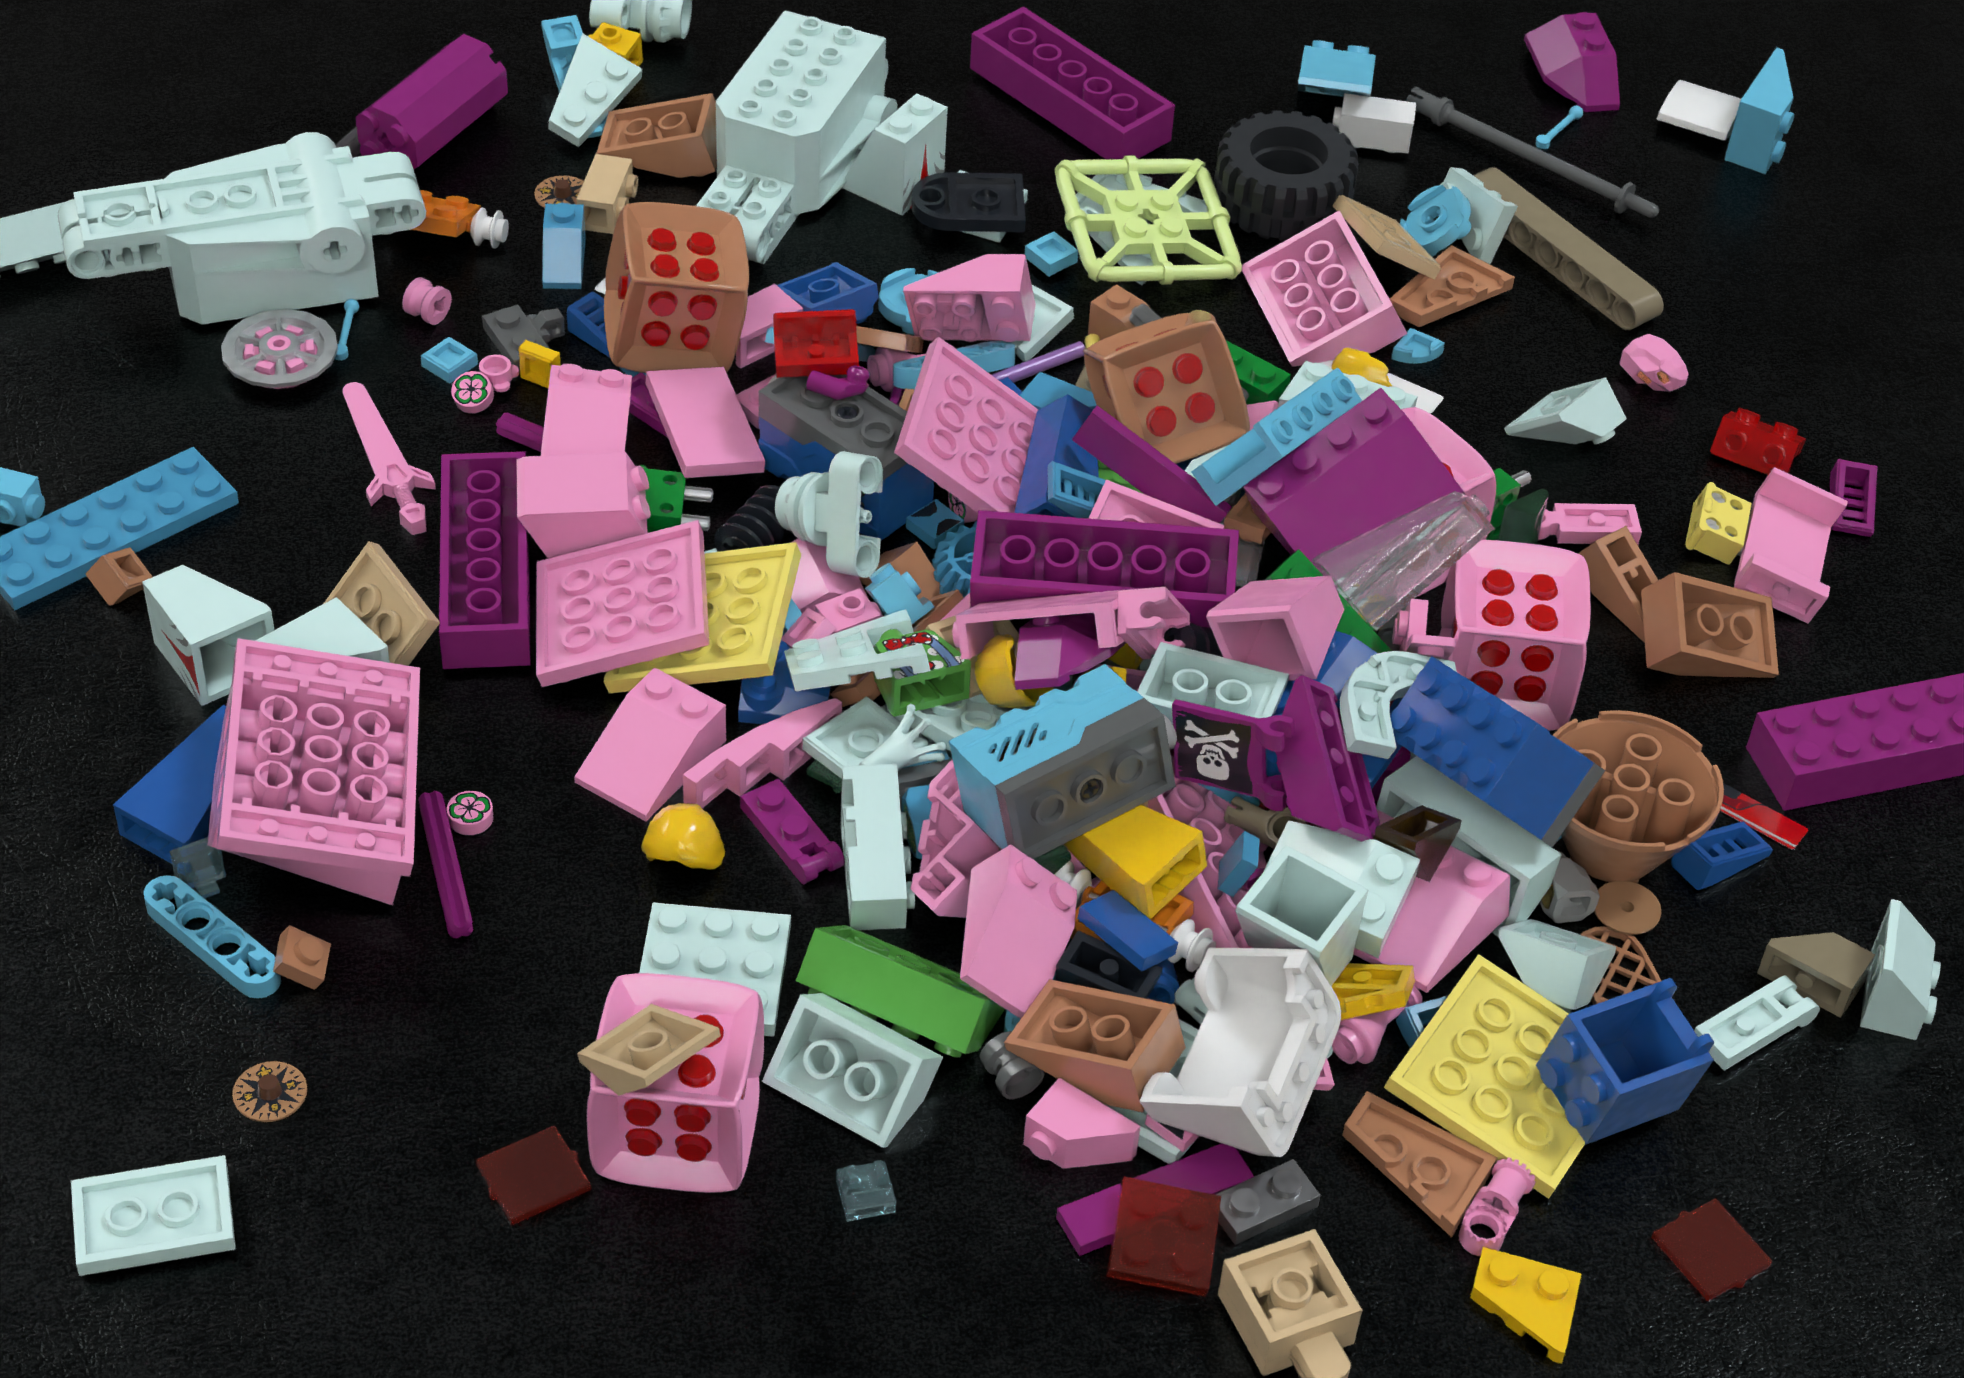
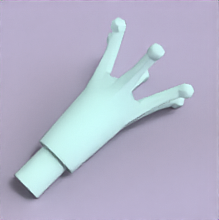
[859,704,946,771]

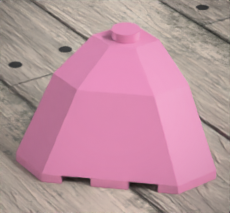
[910,759,1086,918]

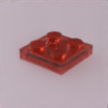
[1107,1176,1221,1296]

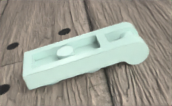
[1694,975,1820,1070]

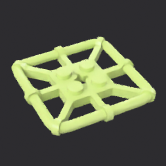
[1055,155,1242,285]

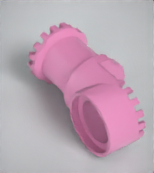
[1458,1158,1535,1257]

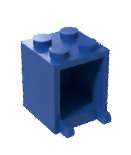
[1536,978,1715,1144]

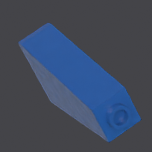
[1014,394,1099,517]
[113,705,226,874]

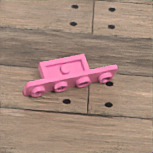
[1392,599,1456,660]

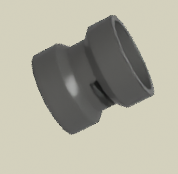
[980,1031,1045,1099]

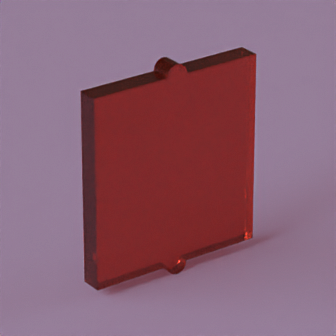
[476,1125,591,1225]
[1652,1198,1772,1301]

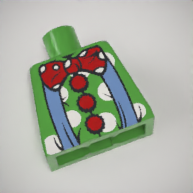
[874,629,971,717]

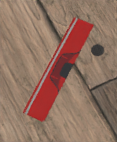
[1720,783,1808,849]

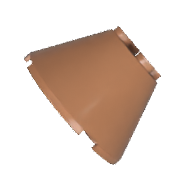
[1553,710,1724,883]

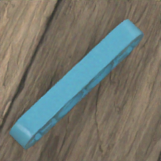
[893,341,1015,389]
[143,875,281,998]

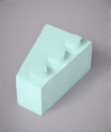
[841,764,915,930]

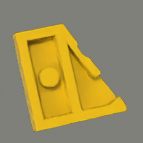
[1331,963,1415,1020]
[1471,1247,1581,1364]

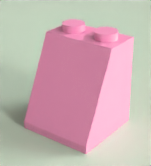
[517,452,651,559]
[1206,576,1344,681]

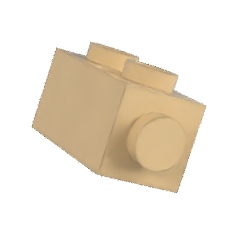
[576,154,638,234]

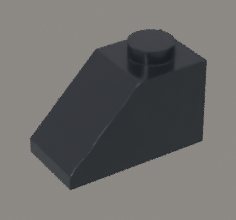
[1056,931,1163,999]

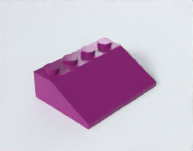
[1243,388,1465,588]

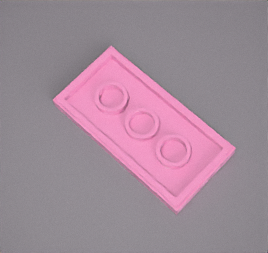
[645,367,765,478]

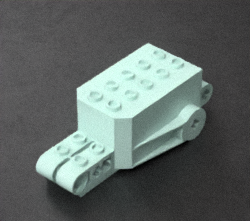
[696,10,897,264]
[58,132,426,324]

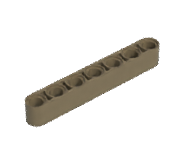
[1473,167,1664,330]

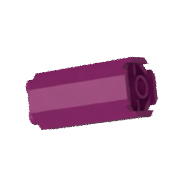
[356,34,508,170]

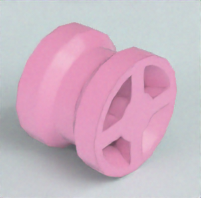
[402,277,452,325]

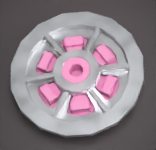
[221,309,338,389]

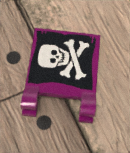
[1172,699,1294,811]

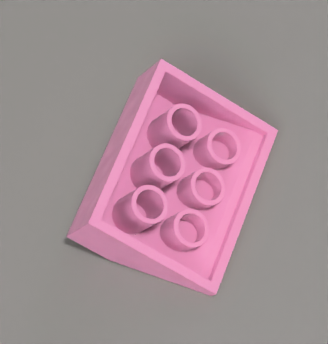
[1242,210,1408,367]
[1353,810,1510,993]

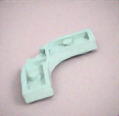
[1340,651,1457,759]

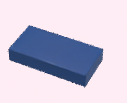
[1077,890,1178,971]

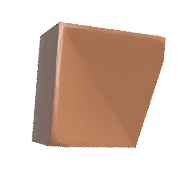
[85,547,152,606]

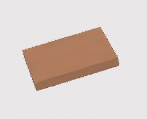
[856,326,924,353]

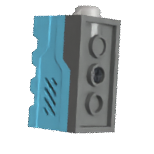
[949,664,1177,859]

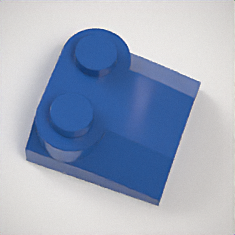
[777,262,879,324]
[739,640,831,724]

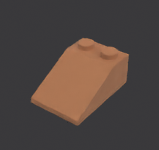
[596,93,717,178]
[1641,572,1779,678]
[1004,979,1186,1113]

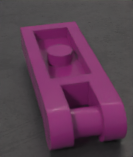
[740,778,845,884]

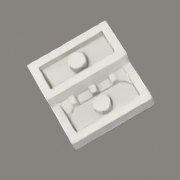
[1657,80,1741,141]

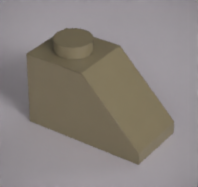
[1757,932,1876,1018]

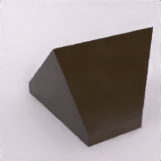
[1373,805,1462,882]

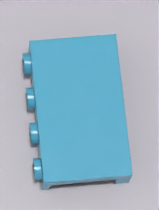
[1191,368,1362,506]

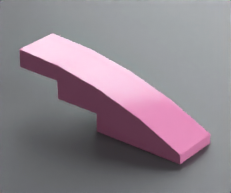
[683,698,842,808]

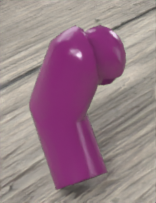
[806,365,870,400]

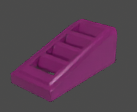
[1830,459,1877,537]

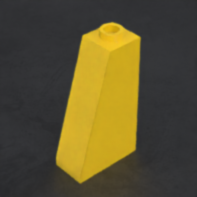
[1064,805,1207,919]

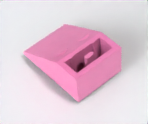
[903,254,1036,342]

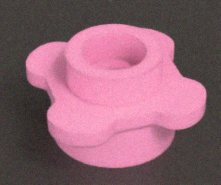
[479,355,519,392]

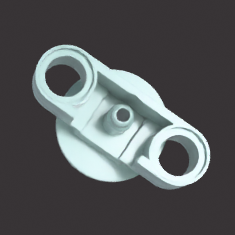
[589,0,692,43]
[775,451,883,578]

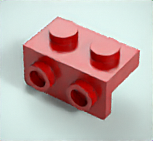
[773,309,859,378]
[1710,408,1806,475]

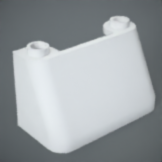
[1139,948,1341,1157]

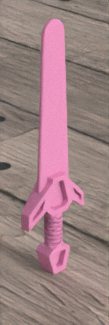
[343,382,436,535]

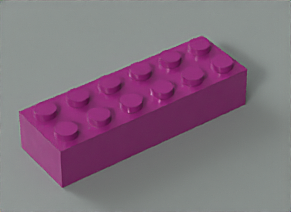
[970,7,1175,159]
[439,452,530,669]
[970,510,1239,628]
[1746,673,1964,811]

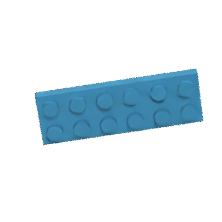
[0,447,239,610]

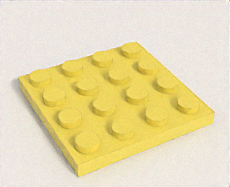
[603,542,801,694]
[1384,954,1585,1199]

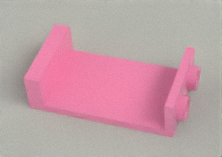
[1734,467,1848,623]
[952,589,1133,659]

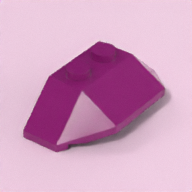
[1524,12,1620,112]
[1015,613,1126,690]
[1276,675,1380,842]

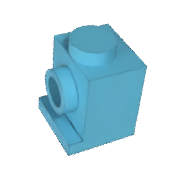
[0,467,45,527]
[865,563,935,624]

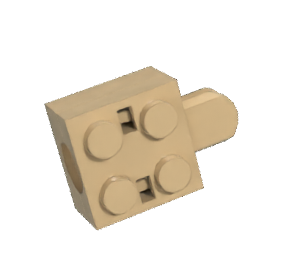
[1218,1229,1362,1378]

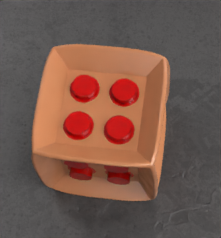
[604,202,749,373]
[1083,310,1250,464]

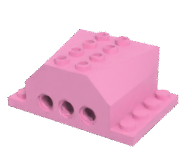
[208,638,420,905]

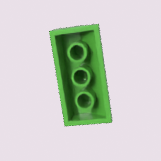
[796,925,1005,1058]

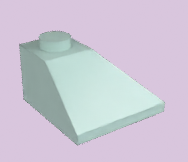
[1504,377,1627,444]
[1498,919,1616,1013]

